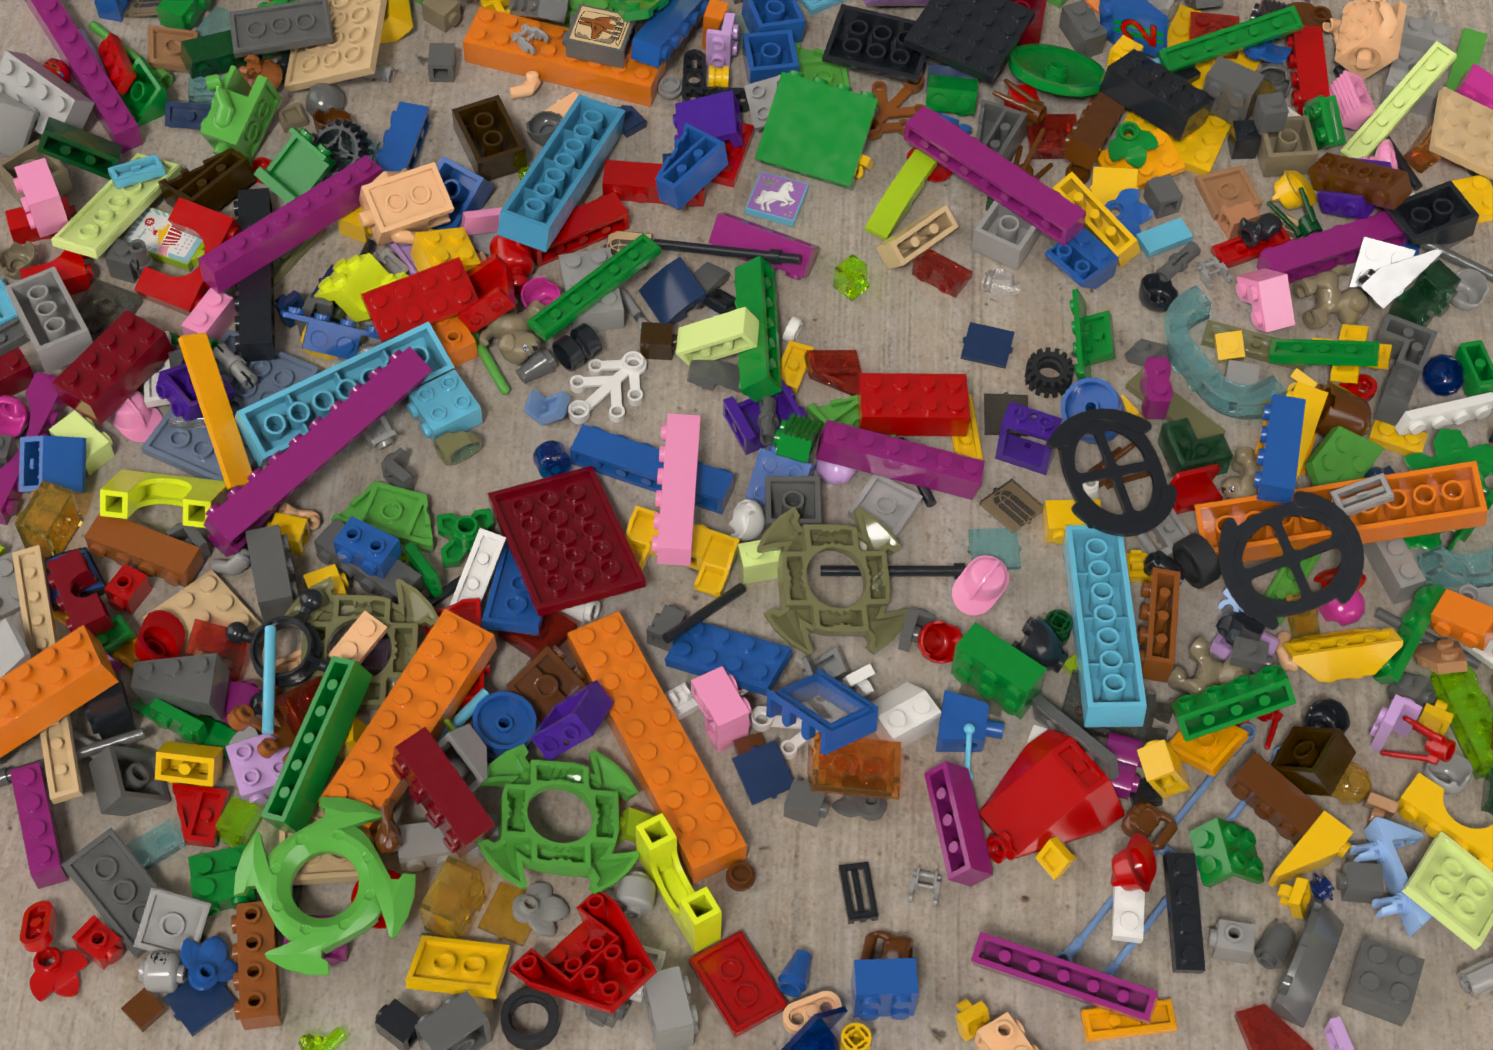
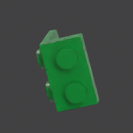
[1303,95,1347,151]
[1189,818,1264,888]

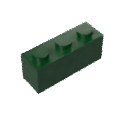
[181,30,262,79]
[36,117,123,180]

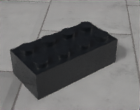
[1099,49,1215,141]

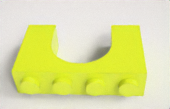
[100,469,229,528]
[635,813,722,954]

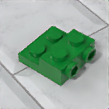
[188,844,258,916]

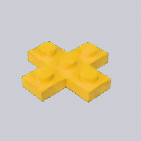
[1311,324,1392,384]

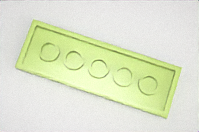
[51,153,182,259]

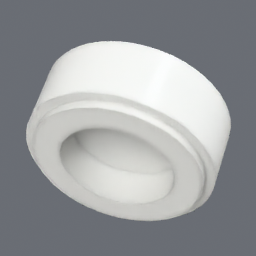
[783,316,803,342]

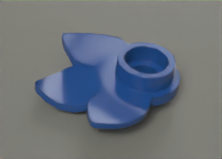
[1244,40,1292,63]
[1104,188,1154,238]
[180,936,238,991]

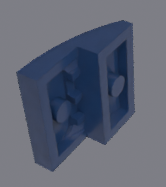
[639,257,707,325]

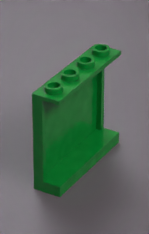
[755,70,881,191]

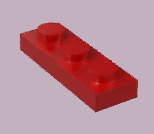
[98,33,137,95]
[710,122,755,188]

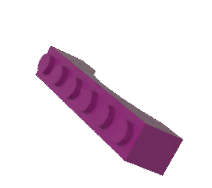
[0,372,68,525]

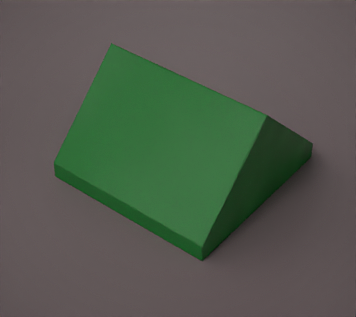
[118,56,168,127]

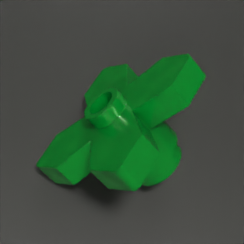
[436,508,493,568]

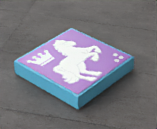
[745,171,809,227]

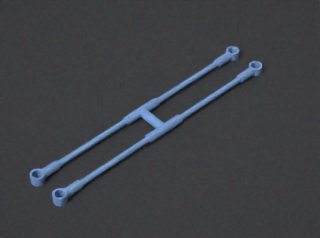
[1055,723,1281,976]

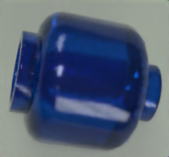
[533,440,572,478]

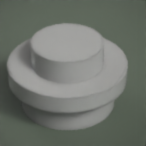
[658,76,682,99]

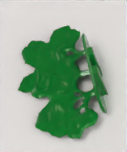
[1403,428,1493,555]

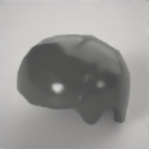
[1258,63,1292,99]
[305,83,345,117]
[526,111,562,145]

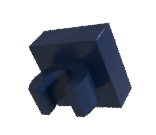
[274,290,305,328]

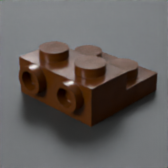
[506,644,587,723]

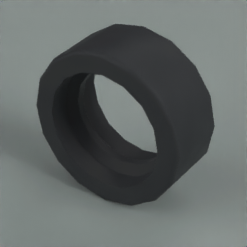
[1172,533,1221,589]
[500,987,560,1050]

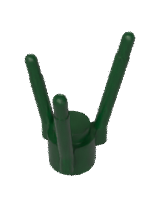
[1267,187,1323,238]

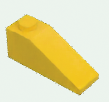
[1268,810,1354,887]

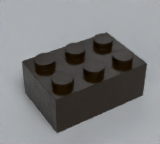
[451,95,527,181]

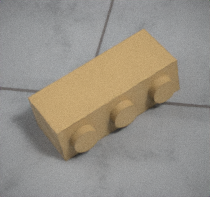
[875,205,959,269]

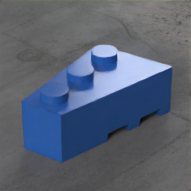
[655,123,728,210]

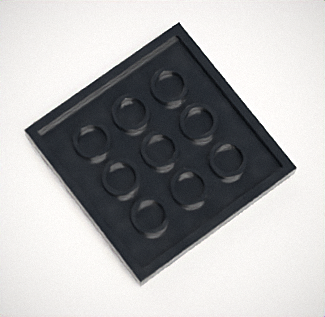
[903,0,1035,84]

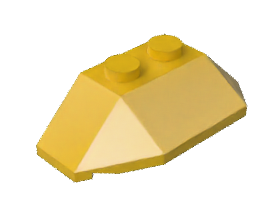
[1283,628,1403,683]

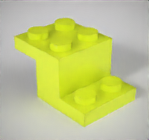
[313,253,408,322]

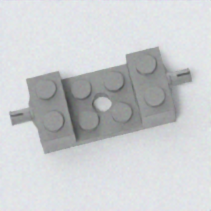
[1379,10,1453,117]

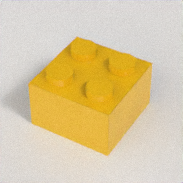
[410,227,481,272]

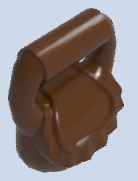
[374,798,403,853]
[1121,801,1178,851]
[860,930,914,960]

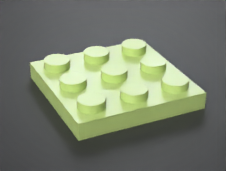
[1402,831,1493,950]

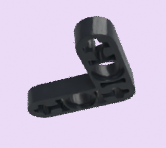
[682,49,750,113]

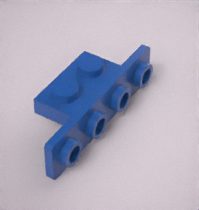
[280,306,379,359]

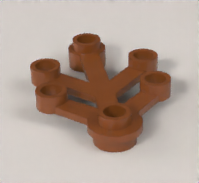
[867,75,925,140]
[227,696,306,763]

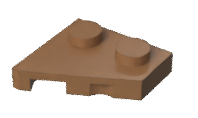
[1411,639,1467,674]

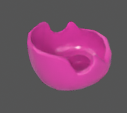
[520,276,562,309]
[0,395,30,438]
[1319,590,1365,627]

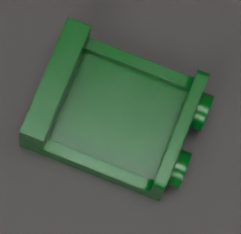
[254,126,337,203]

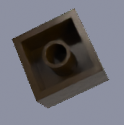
[1271,726,1356,797]

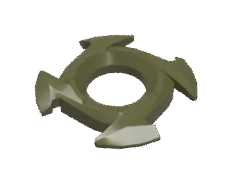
[757,507,908,655]
[281,577,439,714]

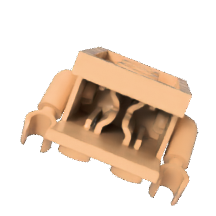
[1322,0,1407,80]
[358,162,454,247]

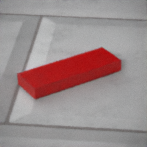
[1210,226,1291,268]

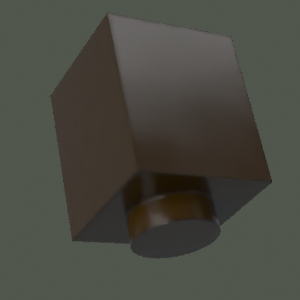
[640,322,678,360]

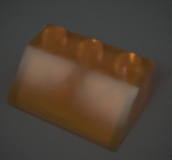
[807,734,901,800]

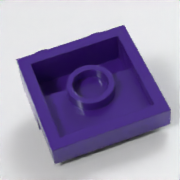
[156,363,236,422]

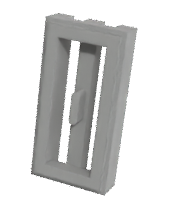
[1330,473,1394,516]

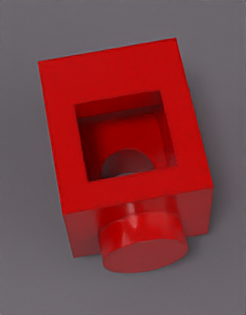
[72,915,126,970]

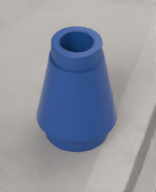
[778,950,812,997]

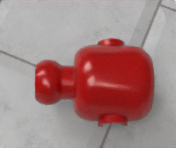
[489,235,534,295]

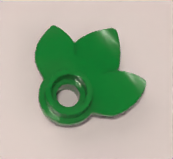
[1108,121,1158,168]

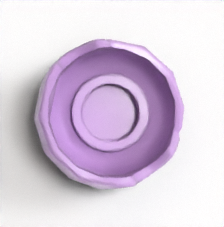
[816,460,858,485]

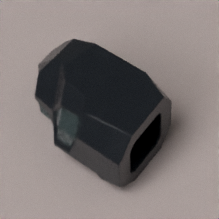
[1216,612,1265,646]

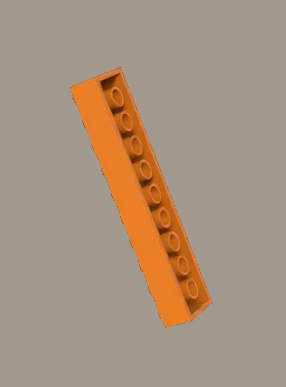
[1194,461,1488,562]
[567,611,747,884]

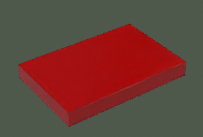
[689,931,788,1038]

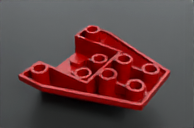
[979,729,1125,859]
[509,891,657,1014]

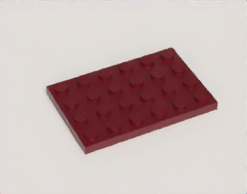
[488,466,646,617]

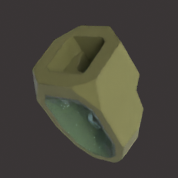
[433,431,482,466]

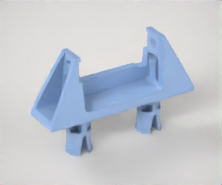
[1349,817,1433,937]

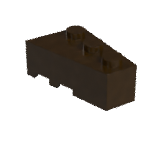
[158,148,256,211]

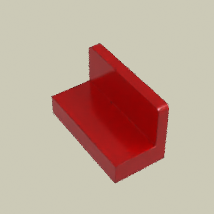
[1169,464,1223,514]

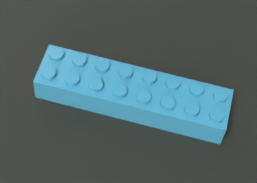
[235,322,455,468]
[1063,525,1147,727]

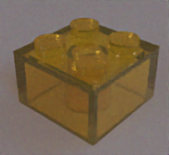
[15,480,84,559]
[419,856,487,939]

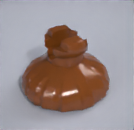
[239,54,283,97]

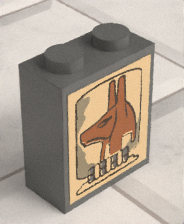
[562,4,637,69]

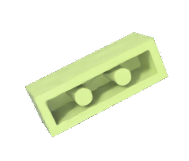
[676,307,759,366]

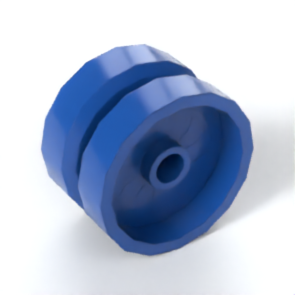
[1060,378,1127,444]
[471,691,536,763]

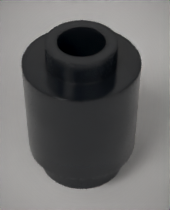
[1143,551,1185,585]

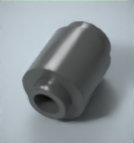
[1254,923,1296,969]

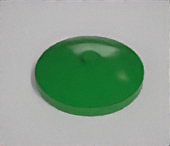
[1008,44,1106,97]

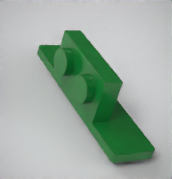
[1070,288,1116,379]
[132,696,237,759]

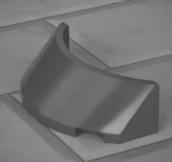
[1269,899,1344,1028]

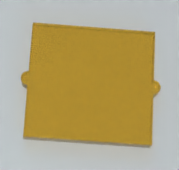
[478,882,532,947]

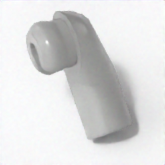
[211,548,251,575]

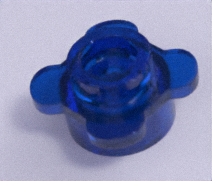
[1309,872,1335,902]

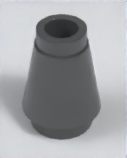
[516,348,557,384]

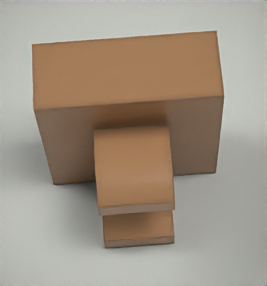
[1363,792,1399,823]

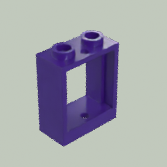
[995,402,1062,475]
[531,680,614,761]

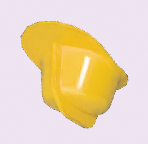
[1271,170,1317,210]

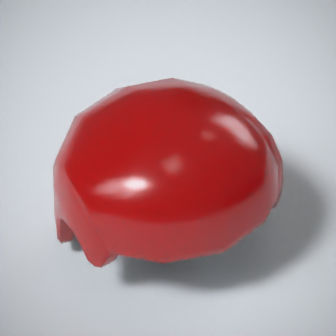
[917,621,963,664]

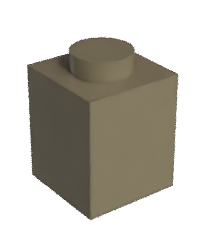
[421,0,461,33]

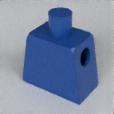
[935,690,1004,752]

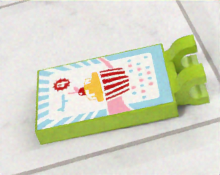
[121,206,205,271]

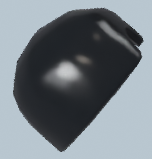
[1139,273,1178,312]
[1302,698,1350,734]

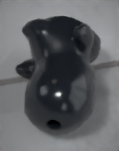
[1238,212,1282,248]

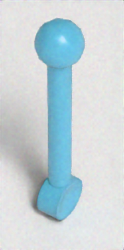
[964,723,975,781]

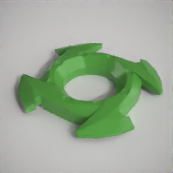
[477,744,640,894]
[234,797,416,976]

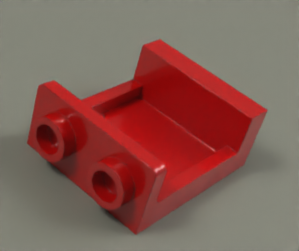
[458,253,515,334]

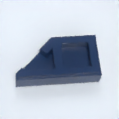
[606,103,647,138]

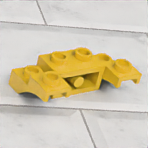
[625,505,740,597]

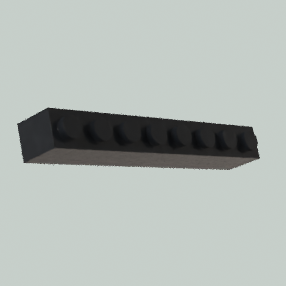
[233,188,276,362]

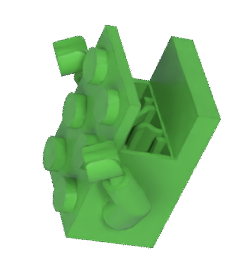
[200,65,282,164]

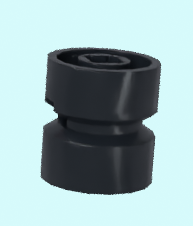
[552,323,602,371]

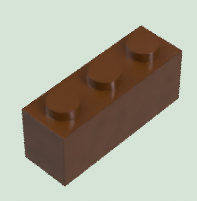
[1226,752,1324,843]

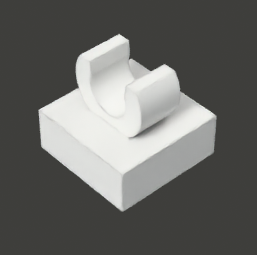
[840,664,875,697]
[664,682,700,720]

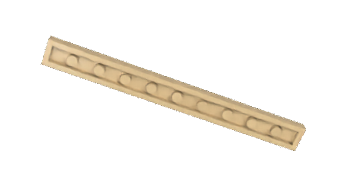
[12,545,83,804]

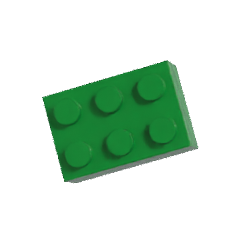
[951,622,1047,719]

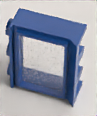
[766,669,878,755]

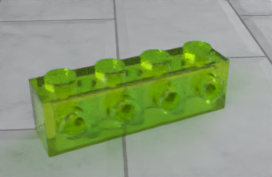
[1430,663,1493,780]

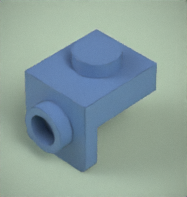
[524,390,571,426]

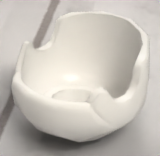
[729,499,765,542]

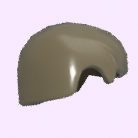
[0,241,38,279]

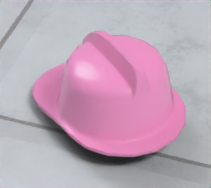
[108,390,163,443]
[952,555,1009,616]

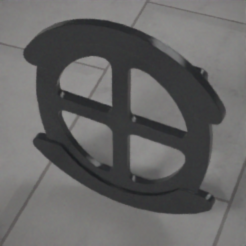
[1047,408,1177,537]
[1219,491,1364,630]

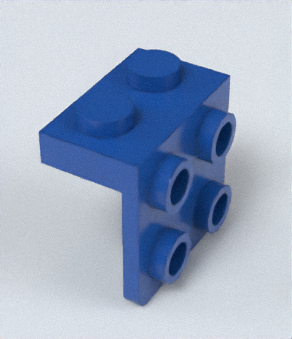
[745,445,816,507]

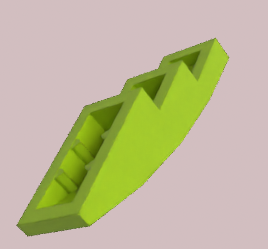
[864,149,938,240]

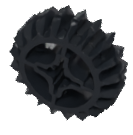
[312,118,374,182]

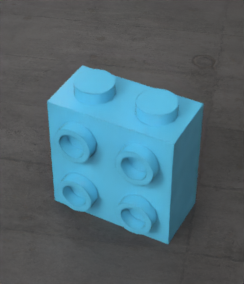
[406,370,483,442]

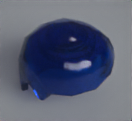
[1422,354,1465,397]

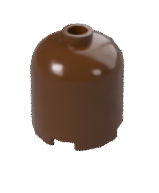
[1314,381,1372,438]

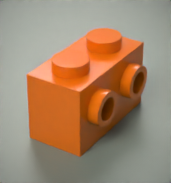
[431,315,478,367]
[1431,589,1493,651]

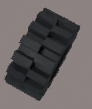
[1024,347,1074,398]

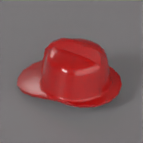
[134,610,185,661]
[1110,833,1157,892]

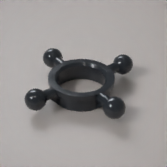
[225,589,330,715]

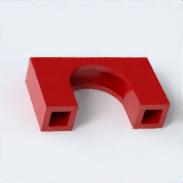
[5,196,94,295]
[134,197,241,316]

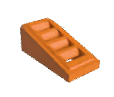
[702,0,728,50]

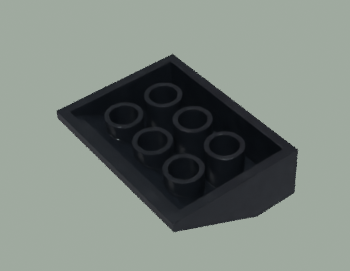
[822,4,930,83]

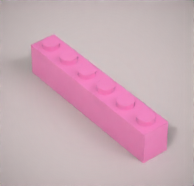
[652,413,701,566]

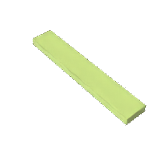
[1340,41,1457,159]

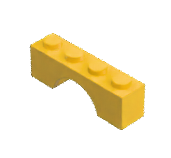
[1396,773,1493,871]

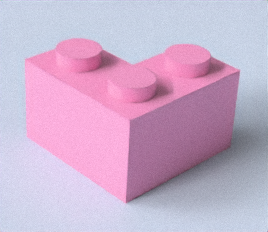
[13,158,68,238]
[1236,268,1295,332]
[691,666,752,753]

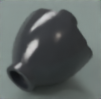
[1012,616,1069,673]

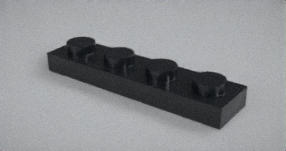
[1163,852,1206,974]

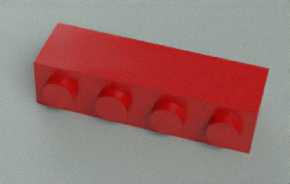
[1285,26,1330,116]
[602,160,706,207]
[531,192,629,267]

